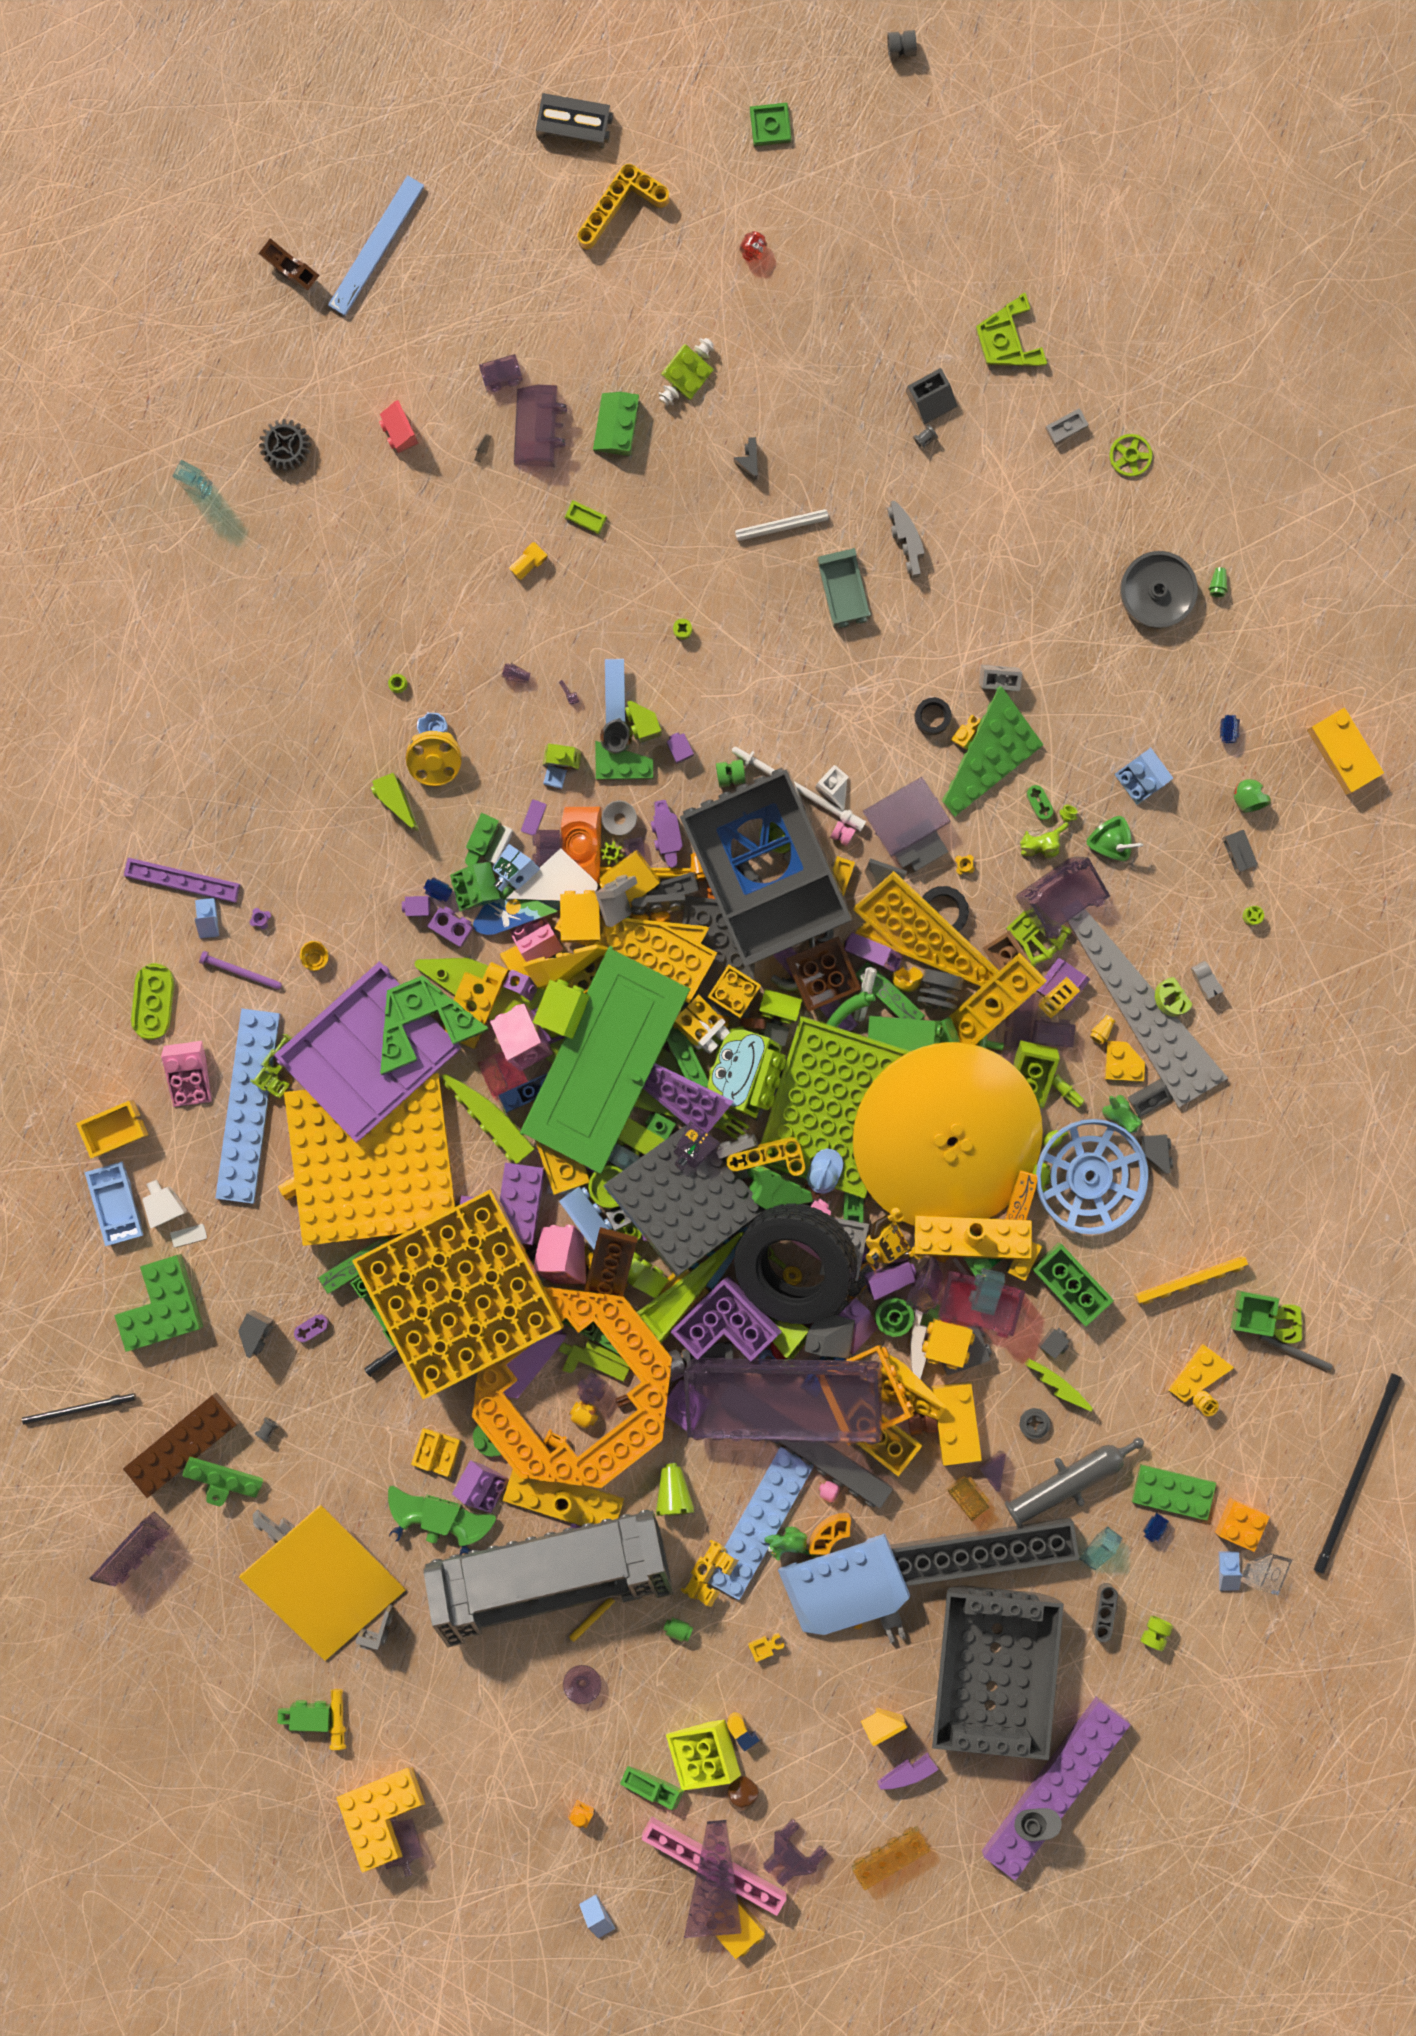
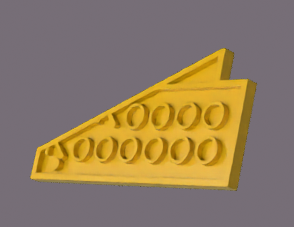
[853,871,999,987]
[554,915,717,1004]

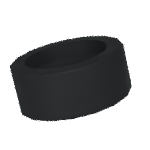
[914,697,951,735]

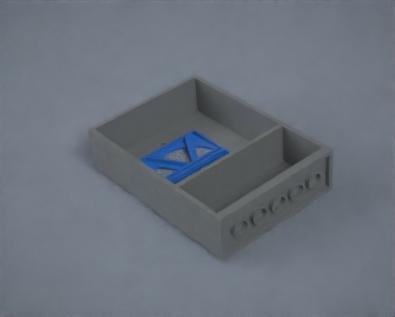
[680,768,854,966]

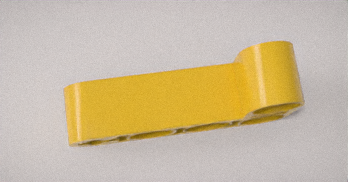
[726,1137,805,1176]

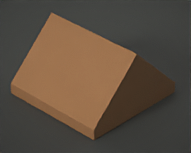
[983,930,1031,971]

